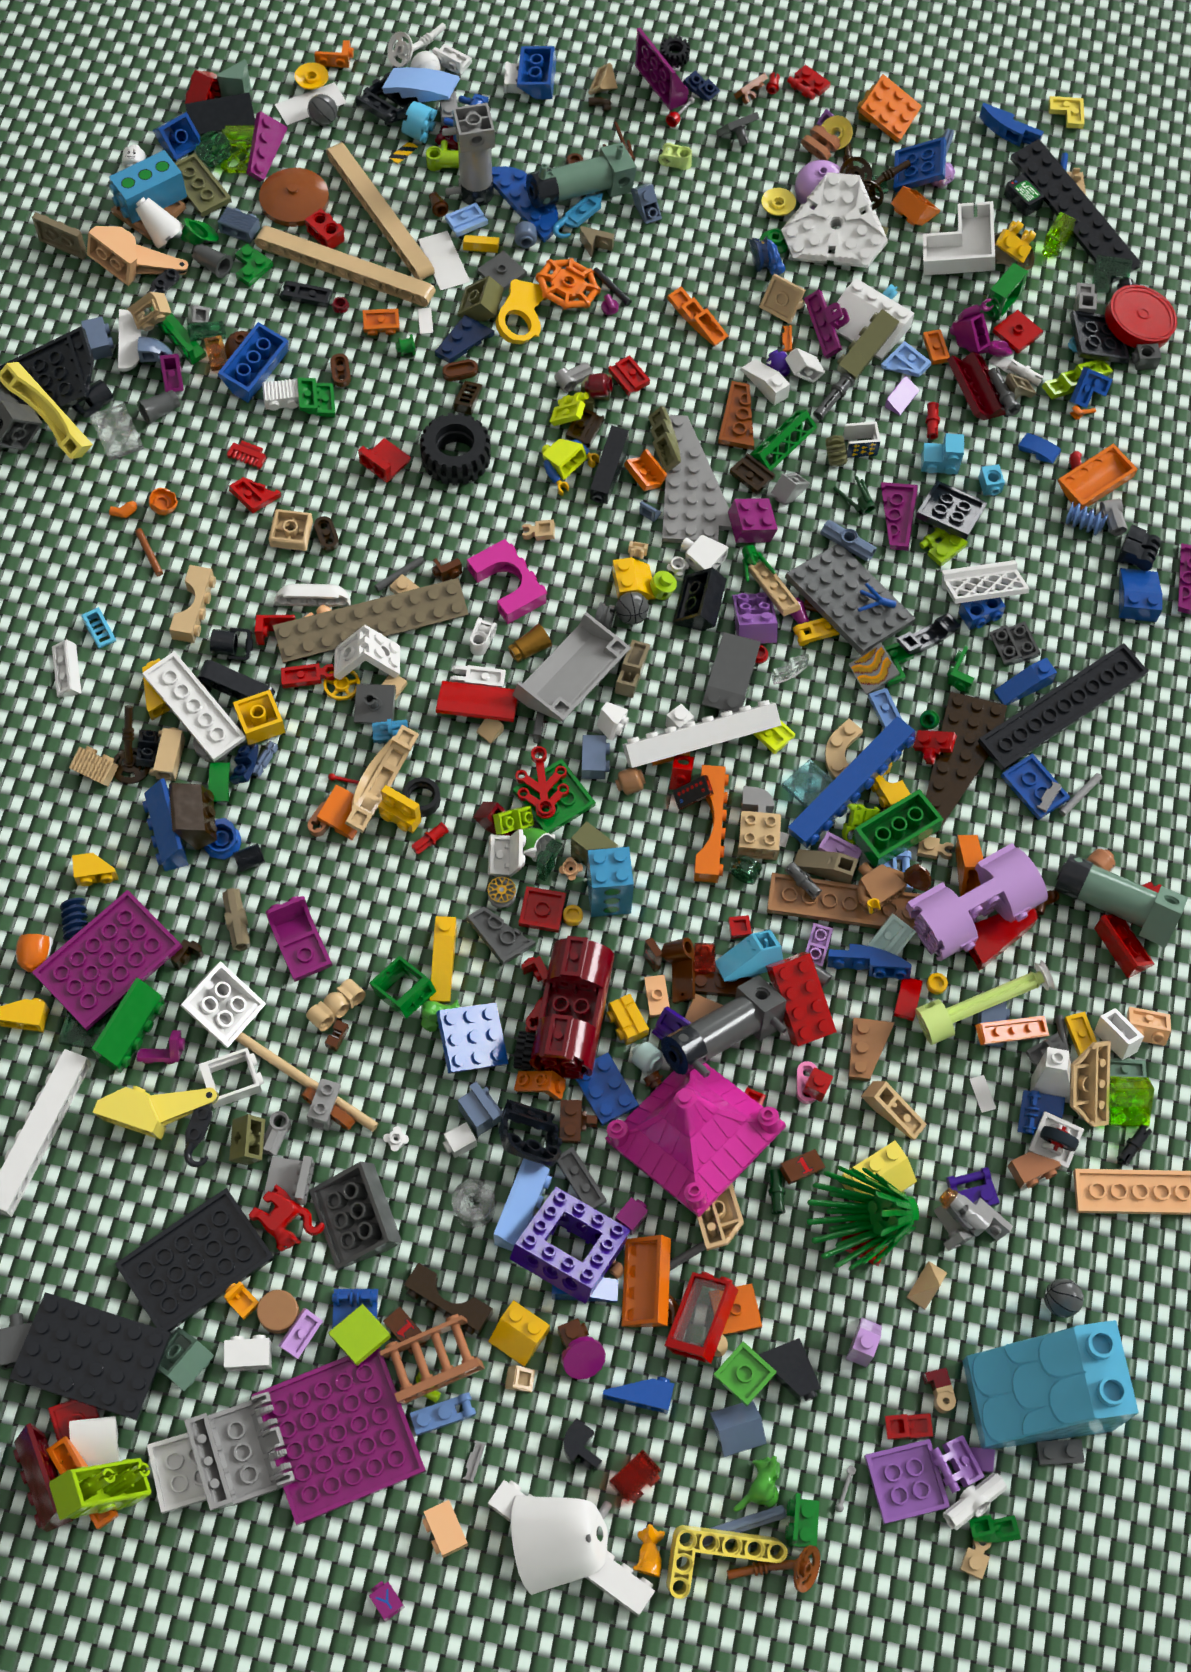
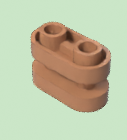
[801,125,840,160]

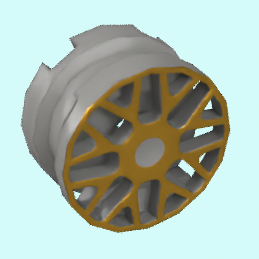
[487,877,516,909]

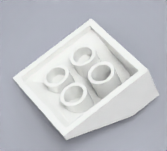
[180,961,266,1048]

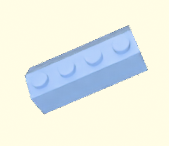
[493,1158,552,1251]

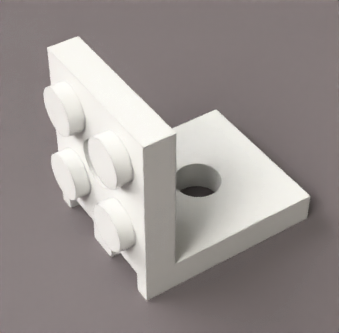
[334,625,400,680]

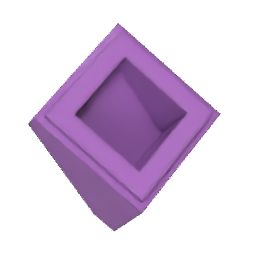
[970,1447,995,1474]

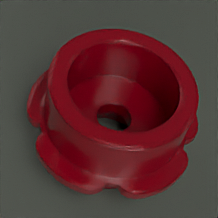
[332,297,349,314]

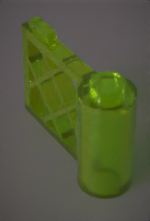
[221,125,255,173]

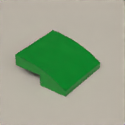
[297,378,335,418]

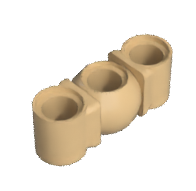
[306,979,366,1031]

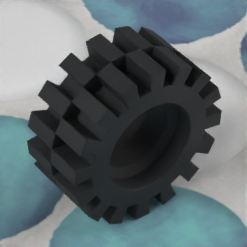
[660,36,690,68]
[513,1031,535,1071]

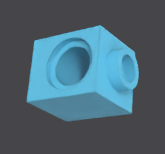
[978,464,1005,495]

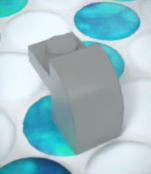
[1073,283,1097,314]
[741,786,774,813]

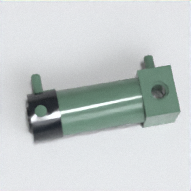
[526,142,637,209]
[1054,854,1188,947]

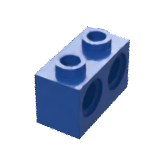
[958,597,1006,630]

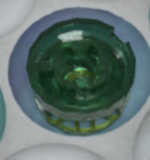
[730,855,763,885]

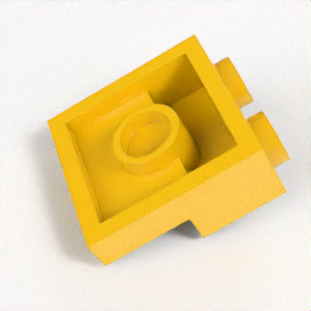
[378,785,421,834]

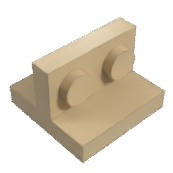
[759,274,806,323]

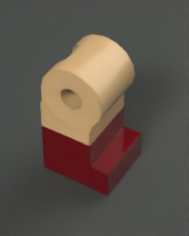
[922,1368,956,1413]

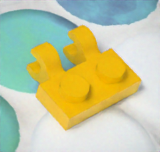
[995,221,1036,263]

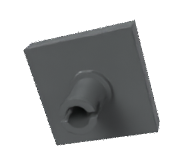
[716,112,759,146]
[354,684,396,724]

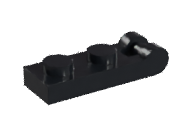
[280,281,332,308]

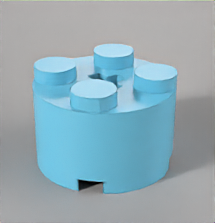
[401,101,437,143]

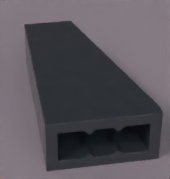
[590,426,629,504]

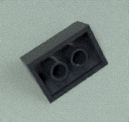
[673,567,727,631]

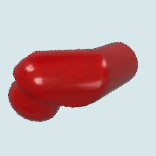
[1069,451,1082,470]

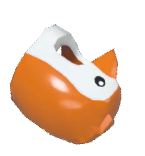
[16,934,54,973]

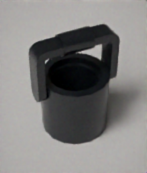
[72,380,114,418]
[210,627,253,660]

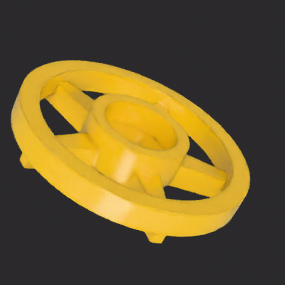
[323,670,360,701]

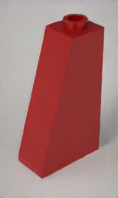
[968,908,1038,970]

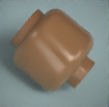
[615,767,646,795]

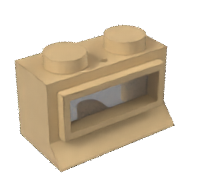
[127,292,171,331]

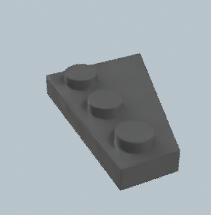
[467,907,536,966]

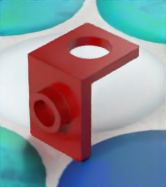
[669,755,694,790]

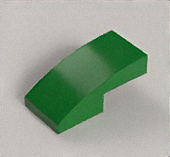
[208,763,230,802]
[969,1514,1021,1543]

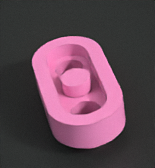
[796,1061,817,1104]

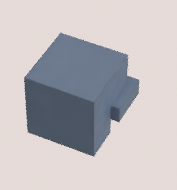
[458,1081,503,1137]

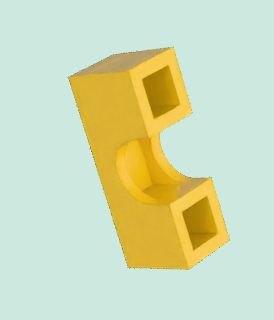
[870,762,910,809]

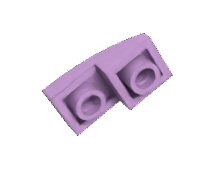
[805,923,833,967]

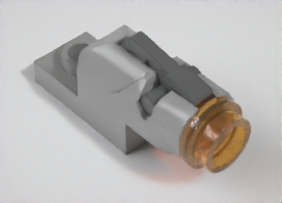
[939,1188,1013,1241]

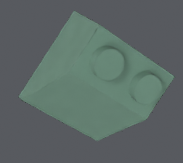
[158,1327,214,1391]

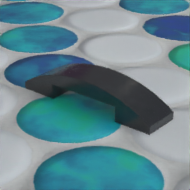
[896,613,961,654]

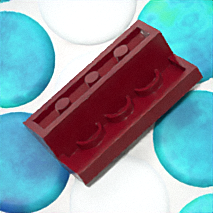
[947,351,1006,420]

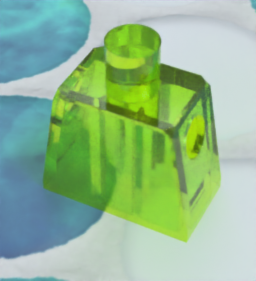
[1042,212,1076,257]

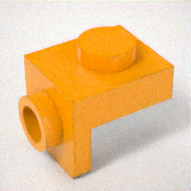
[224,1281,259,1320]

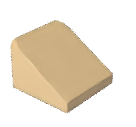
[476,719,504,744]
[505,1365,535,1393]

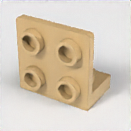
[737,811,781,860]

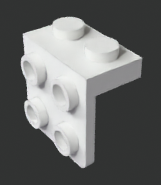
[488,829,526,877]

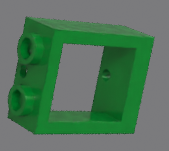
[984,263,1029,321]
[369,956,436,1019]

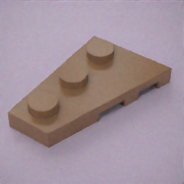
[848,1018,895,1081]

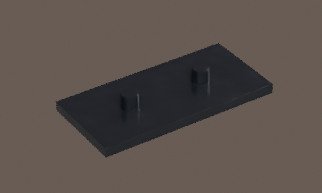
[185,93,255,135]

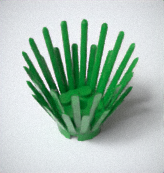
[807,1166,919,1270]

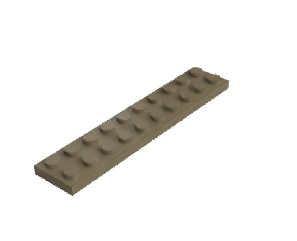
[273,578,469,663]

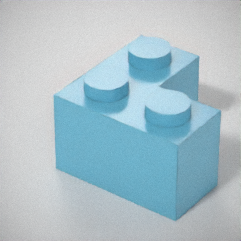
[921,433,964,475]

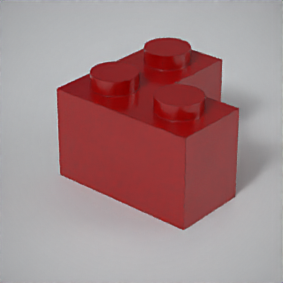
[185,70,220,104]

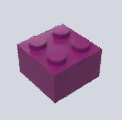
[728,498,778,543]

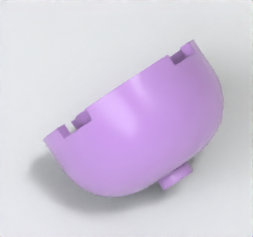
[794,160,844,210]

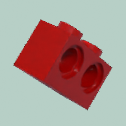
[305,209,345,249]

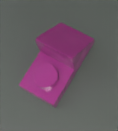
[160,354,184,392]

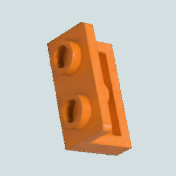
[363,309,400,336]
[624,449,667,491]

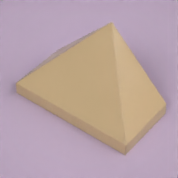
[588,63,618,95]
[906,1261,947,1310]

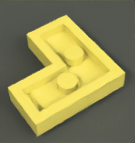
[1048,96,1084,129]

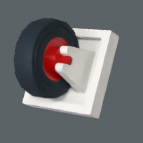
[1027,1111,1084,1168]

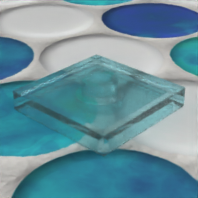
[782,759,834,808]

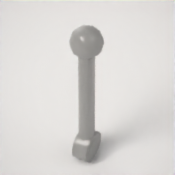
[835,1466,856,1512]

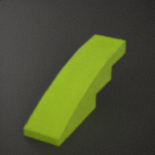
[1042,360,1113,399]

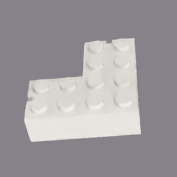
[923,201,995,275]

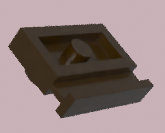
[565,408,605,448]
[729,453,775,495]

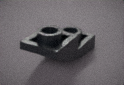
[136,730,159,768]

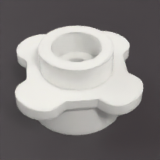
[667,556,689,577]
[383,1126,409,1152]

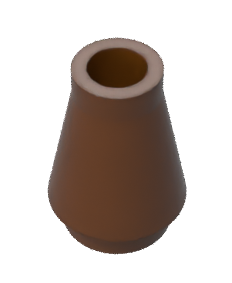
[429,192,448,217]

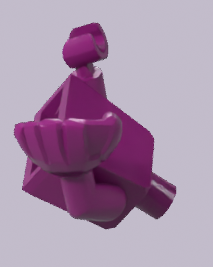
[950,298,1013,358]

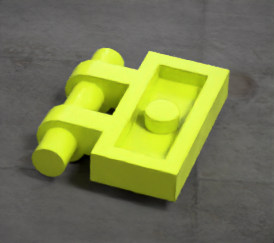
[550,392,589,426]

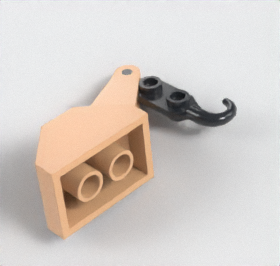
[87,226,188,293]

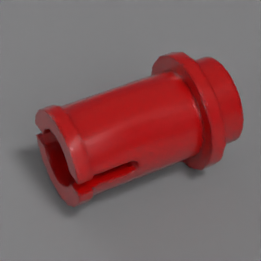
[766,72,780,95]

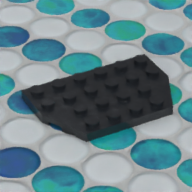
[0,326,94,421]

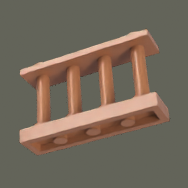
[380,1314,485,1405]

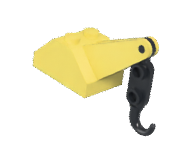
[93,1086,219,1167]

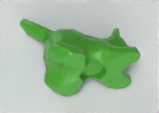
[421,1000,461,1032]
[733,1456,780,1512]

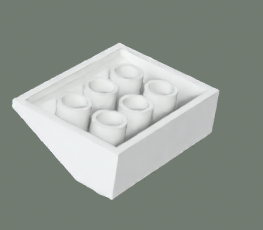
[833,278,914,361]

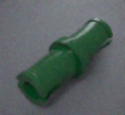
[768,1169,786,1215]

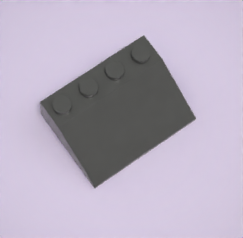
[309,1161,402,1270]

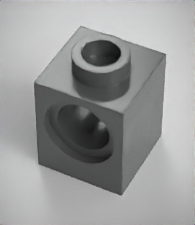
[1131,343,1161,370]

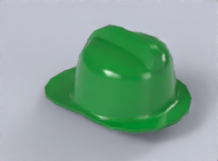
[180,218,219,246]

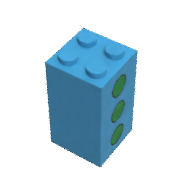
[109,150,187,224]
[587,847,634,917]

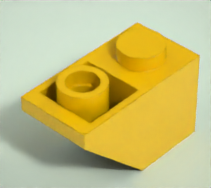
[72,853,118,886]

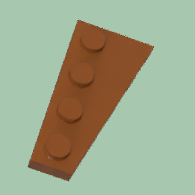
[718,381,754,450]

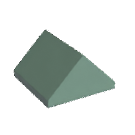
[217,59,251,97]

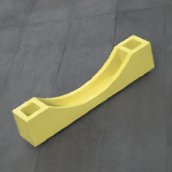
[0,362,93,459]

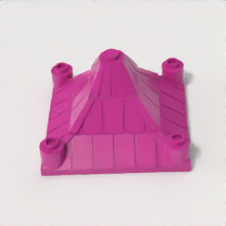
[605,1063,786,1217]

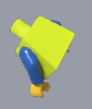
[542,439,600,496]

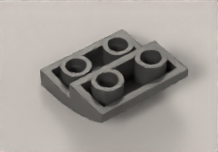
[989,621,1041,665]

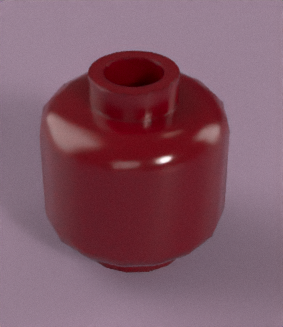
[585,373,613,398]

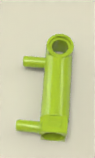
[426,140,459,171]

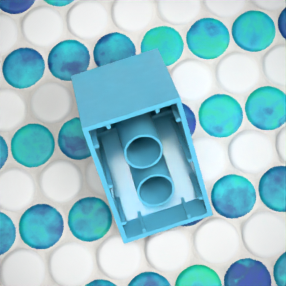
[962,1320,1139,1449]

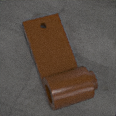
[661,937,695,1004]

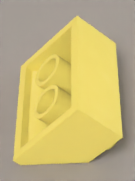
[842,1141,917,1203]

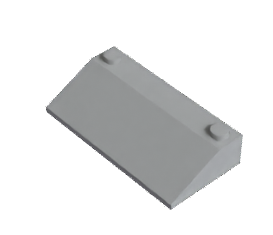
[513,612,631,722]

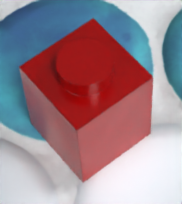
[803,1067,834,1102]

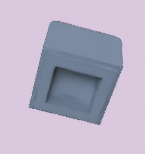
[639,501,661,522]

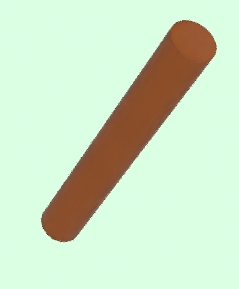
[135,528,163,576]

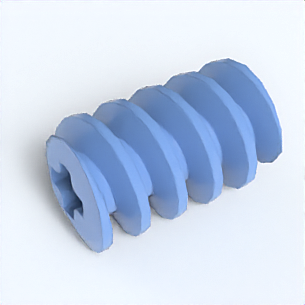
[1065,503,1108,535]

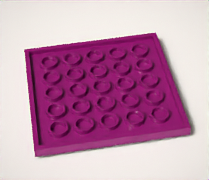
[252,1347,426,1526]

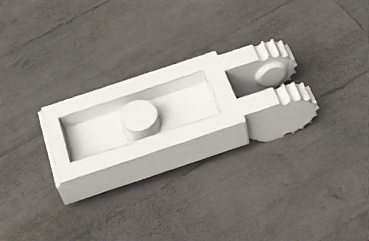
[450,665,506,688]

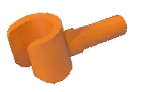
[1070,405,1096,420]

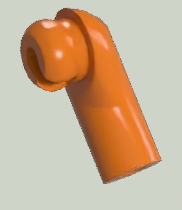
[109,501,137,518]

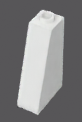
[1030,1047,1071,1103]

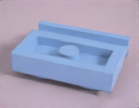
[445,203,488,237]

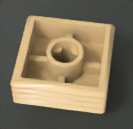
[269,509,313,551]

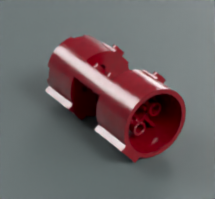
[530,936,615,1079]

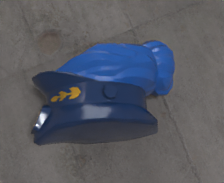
[749,236,785,275]

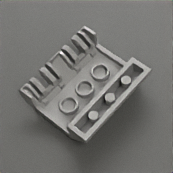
[184,1392,295,1511]

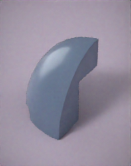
[138,337,174,370]

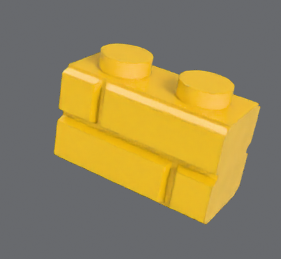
[606,994,649,1045]

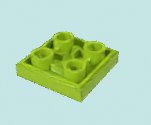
[328,1304,391,1366]

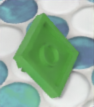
[713,1341,777,1407]

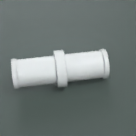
[1007,359,1044,386]

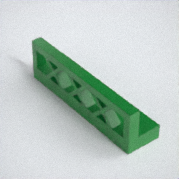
[149,307,207,365]
[749,410,817,471]

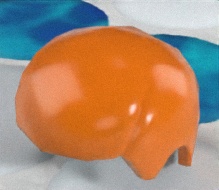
[148,488,178,516]

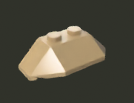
[1070,1040,1111,1127]
[696,1184,744,1251]

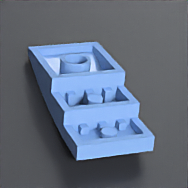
[382,67,460,102]

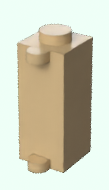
[149,727,185,781]

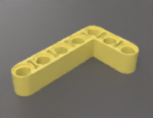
[666,1525,787,1599]

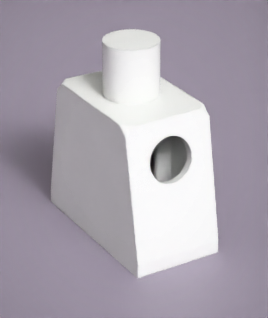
[681,535,729,572]

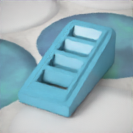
[81,607,116,649]

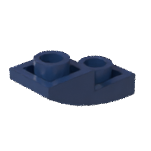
[683,71,720,102]
[229,744,259,784]

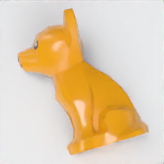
[633,1524,665,1578]

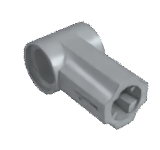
[554,362,593,393]
[1099,499,1128,536]
[263,1111,291,1156]

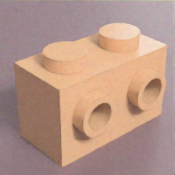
[422,1500,468,1558]

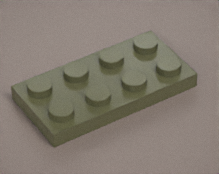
[175,153,232,217]

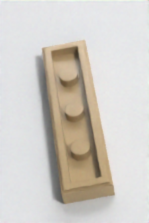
[748,561,800,617]

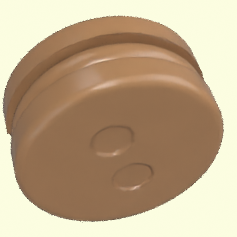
[257,1290,300,1334]

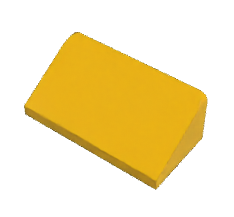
[463,235,500,253]

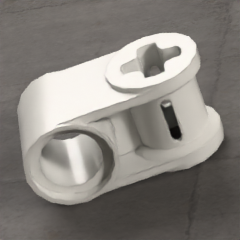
[470,617,498,656]

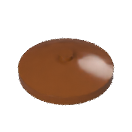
[259,168,329,227]

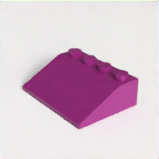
[635,27,689,110]

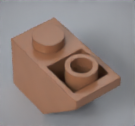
[1007,1152,1061,1189]

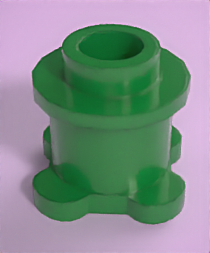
[395,334,416,356]

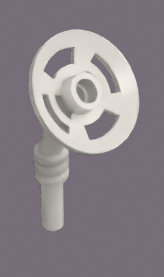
[387,23,446,67]

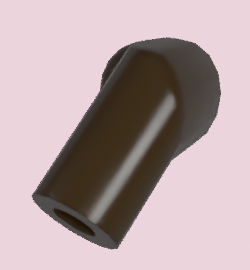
[588,97,612,111]

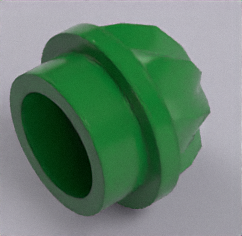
[920,710,939,729]

